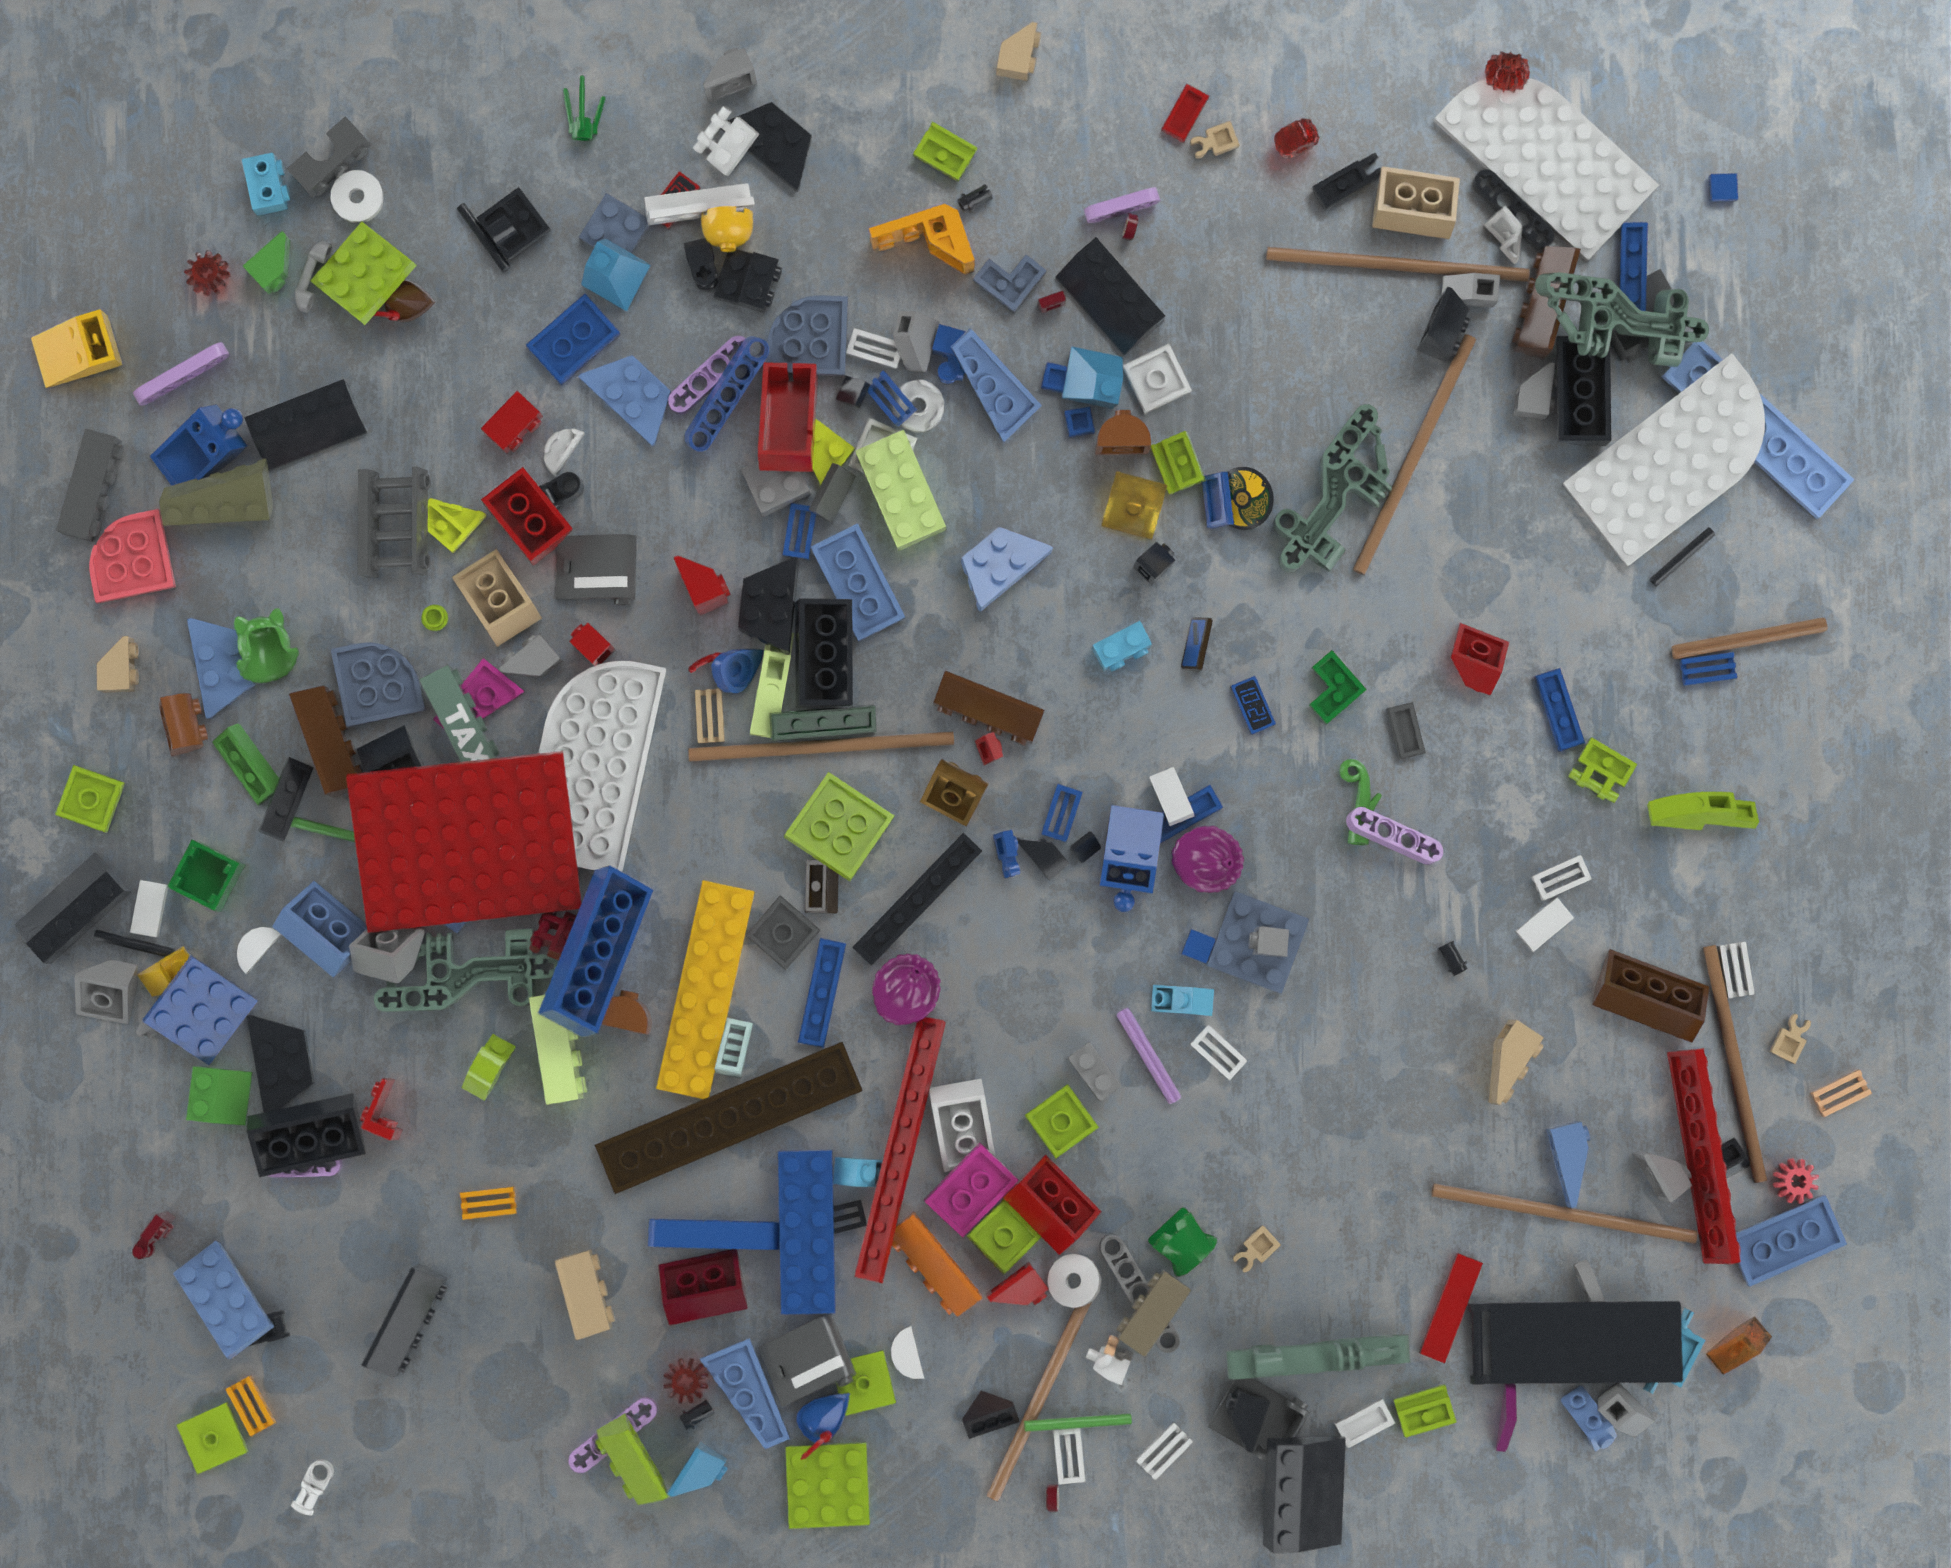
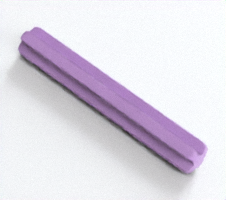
[1117,1008,1181,1104]

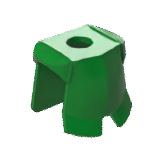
[1148,1207,1217,1277]

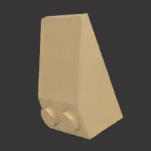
[452,549,542,647]

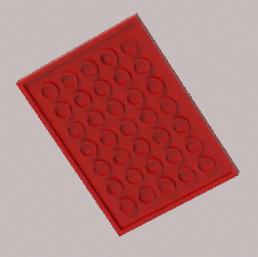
[346,751,582,933]

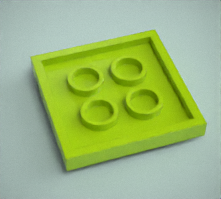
[310,222,417,325]
[784,772,894,881]
[786,1442,870,1529]

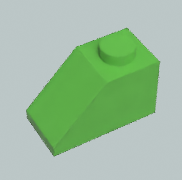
[243,231,290,294]

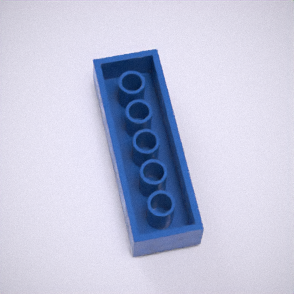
[538,866,653,1037]
[778,1149,836,1315]

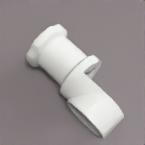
[291,1459,334,1516]

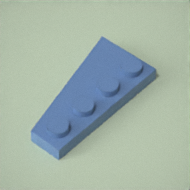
[951,328,1042,442]

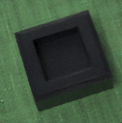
[836,375,870,408]

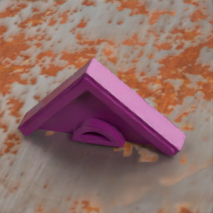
[1496,1384,1517,1452]

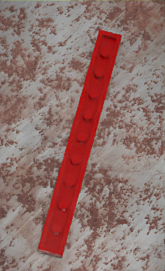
[854,1017,946,1284]

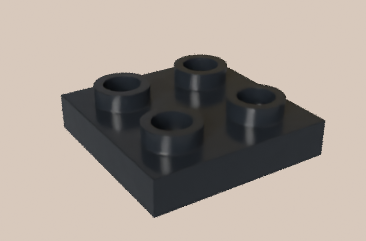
[476,187,551,261]

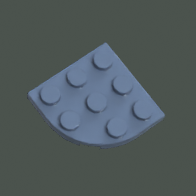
[766,295,848,376]
[331,642,426,728]

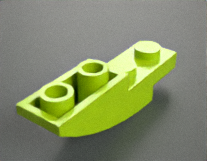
[1647,792,1759,830]

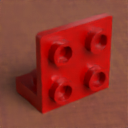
[360,1078,403,1141]

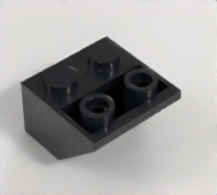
[357,725,425,772]

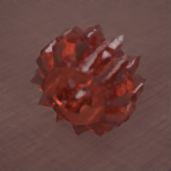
[1485,51,1530,93]
[1273,118,1320,159]
[184,250,231,296]
[663,1358,709,1404]

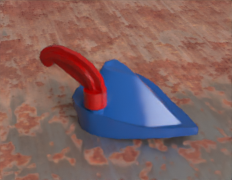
[688,649,764,693]
[796,1393,850,1460]

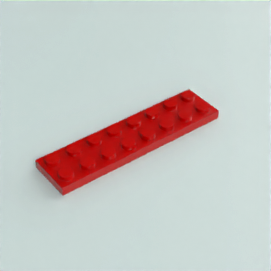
[1667,1048,1741,1264]

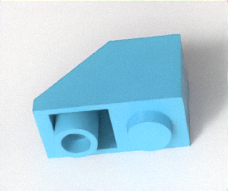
[1151,985,1214,1016]
[833,1157,883,1187]

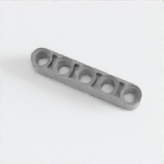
[1100,1234,1180,1353]

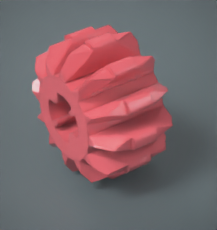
[1772,1158,1819,1204]

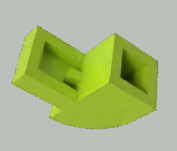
[461,1034,516,1101]

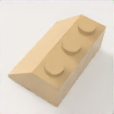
[1372,166,1460,239]
[555,1249,615,1340]

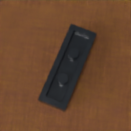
[258,757,314,842]

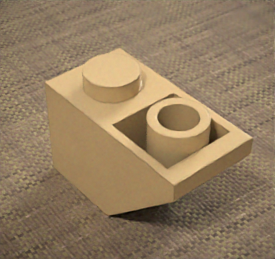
[996,22,1041,81]
[97,636,139,693]

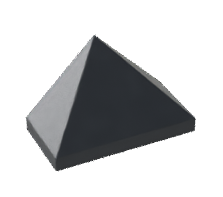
[962,1390,1020,1439]

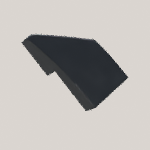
[1017,837,1070,880]

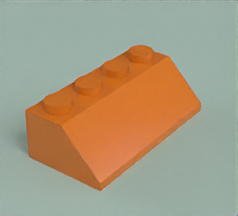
[892,1211,982,1317]

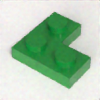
[1309,650,1367,725]

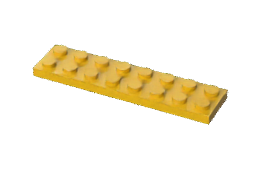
[656,880,755,1099]

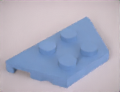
[578,355,671,447]
[961,527,1053,612]
[187,618,256,719]

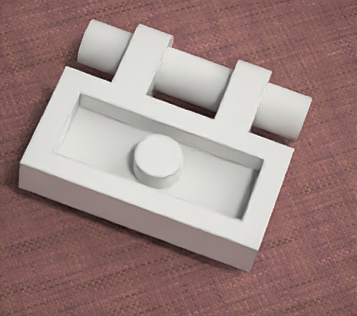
[693,106,759,176]

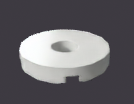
[330,170,384,223]
[892,380,944,433]
[1047,1254,1101,1308]

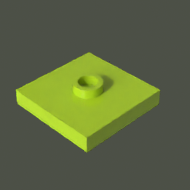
[55,765,125,833]
[1024,1084,1099,1159]
[966,1199,1041,1275]
[836,1350,896,1416]
[176,1402,249,1475]

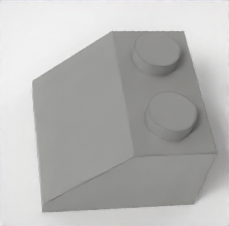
[741,461,811,517]
[349,927,425,984]

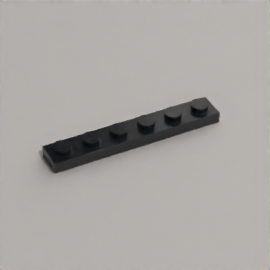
[852,832,982,966]

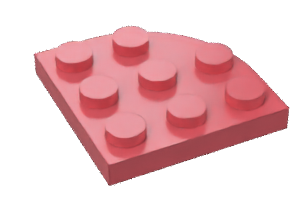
[89,509,176,604]

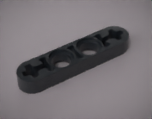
[1473,169,1554,250]

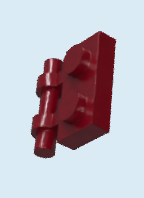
[529,911,577,961]
[132,1211,176,1259]

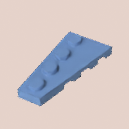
[700,1338,790,1449]

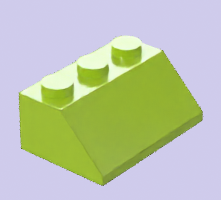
[596,1414,668,1505]

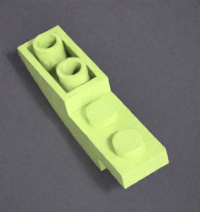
[749,633,794,738]

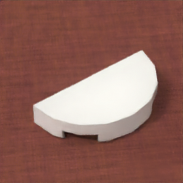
[544,428,585,477]
[236,927,282,974]
[891,1325,924,1379]

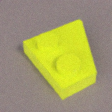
[813,419,855,486]
[428,498,487,554]

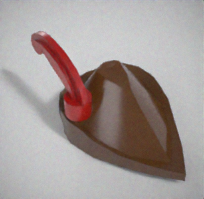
[374,280,436,322]

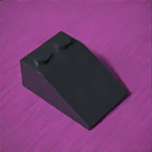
[1417,286,1470,362]

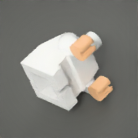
[1086,1335,1133,1385]

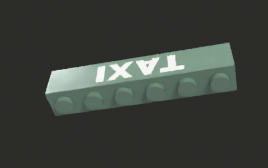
[419,665,500,762]

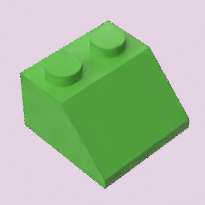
[186,1066,253,1125]

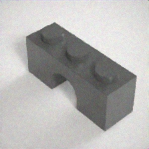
[287,116,371,198]

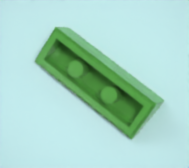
[212,724,279,806]

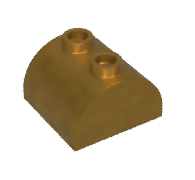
[920,759,989,827]

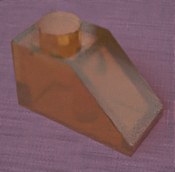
[1706,1316,1772,1375]

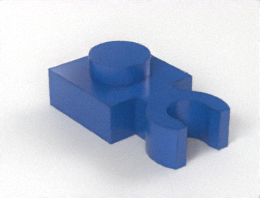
[993,830,1020,878]

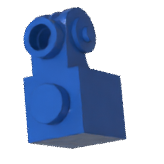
[932,324,966,384]

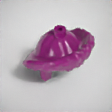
[1171,826,1244,893]
[872,953,941,1026]

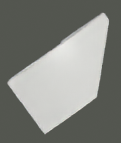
[1484,206,1522,264]

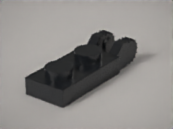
[1312,153,1381,211]

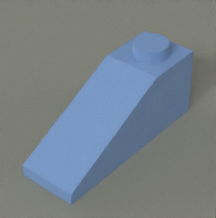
[1546,1121,1590,1208]

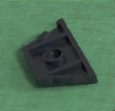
[720,102,812,192]
[738,557,799,655]
[247,1015,315,1112]

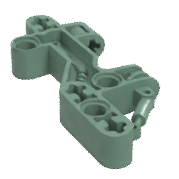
[1535,272,1709,367]
[1273,404,1392,572]
[374,929,558,1012]
[1226,1334,1411,1379]

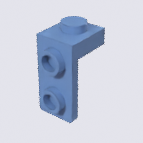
[1561,1385,1617,1452]

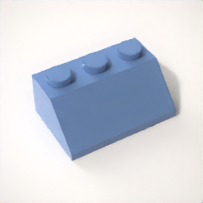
[272,881,367,978]

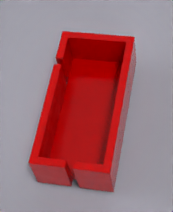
[757,362,818,472]

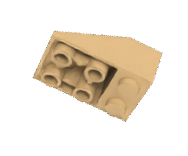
[1488,1020,1544,1105]

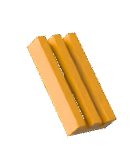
[460,1186,517,1220]
[225,1375,276,1437]

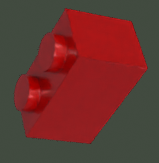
[480,391,543,454]
[569,622,615,666]

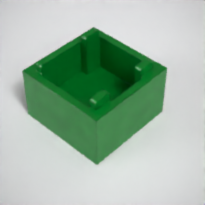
[167,839,245,912]

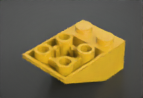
[31,309,123,388]

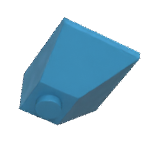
[581,239,651,311]
[1062,346,1123,409]
[667,1441,728,1497]

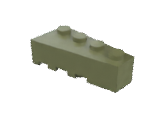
[159,458,274,526]

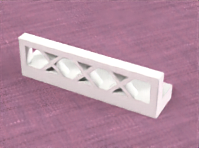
[644,183,754,225]

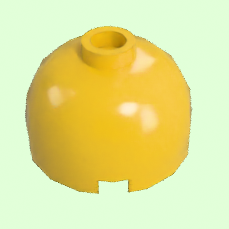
[701,206,754,252]

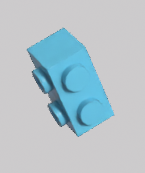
[242,152,291,216]
[1092,621,1152,672]

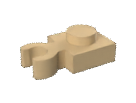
[1190,121,1240,159]
[1769,1014,1811,1064]
[1232,1225,1281,1273]

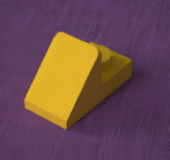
[137,946,190,997]

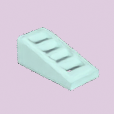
[715,1018,753,1078]

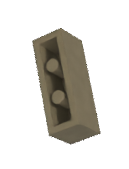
[1116,1270,1191,1357]

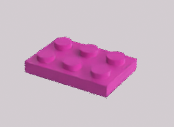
[924,1142,1019,1238]

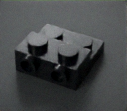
[713,249,782,313]

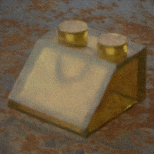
[1101,471,1167,540]

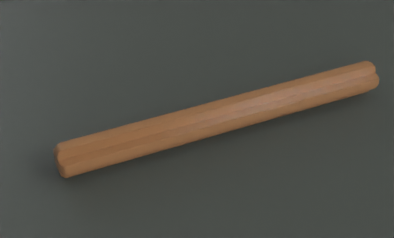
[1671,617,1828,659]

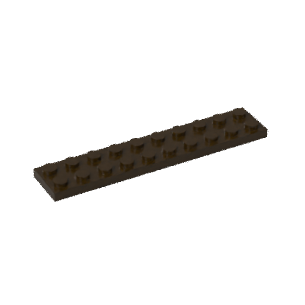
[595,1041,863,1194]

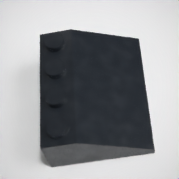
[1263,1437,1346,1553]

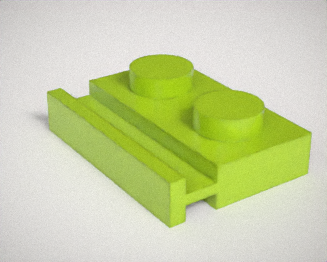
[913,121,978,182]
[1151,431,1206,495]
[1393,1384,1457,1438]

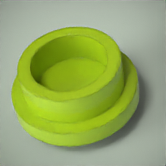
[421,604,448,631]

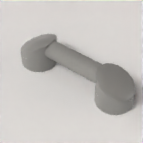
[295,241,332,313]

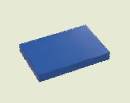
[526,294,620,385]

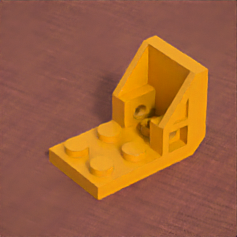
[869,204,975,275]

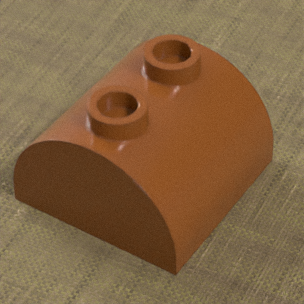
[1095,410,1151,455]
[159,693,208,757]
[601,990,652,1034]

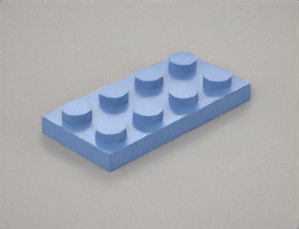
[811,523,905,642]
[1736,1195,1847,1287]
[173,1241,274,1360]

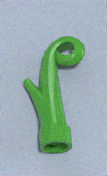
[1339,759,1382,846]

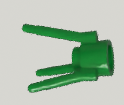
[563,75,606,141]

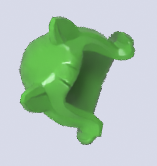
[233,608,299,683]

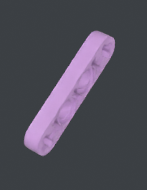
[668,336,751,415]
[133,342,230,406]
[1346,807,1443,865]
[569,1397,658,1473]

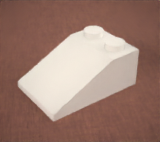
[929,1078,995,1172]

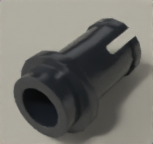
[957,184,993,213]
[1438,941,1468,976]
[679,1399,715,1430]

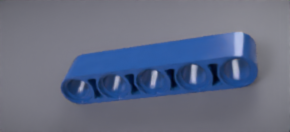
[684,336,769,451]
[648,1219,780,1250]

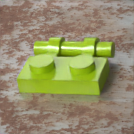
[1568,737,1637,803]

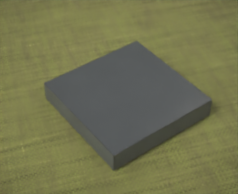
[745,895,821,970]

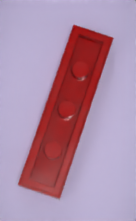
[1419,1253,1483,1363]

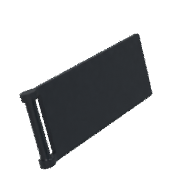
[1468,1301,1683,1385]

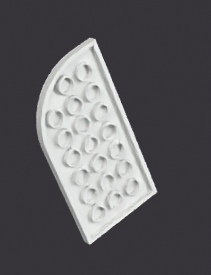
[1433,75,1659,262]
[1562,353,1765,567]
[538,661,667,872]

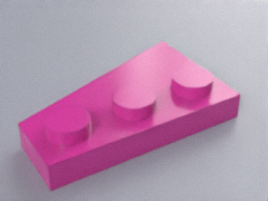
[433,658,525,729]

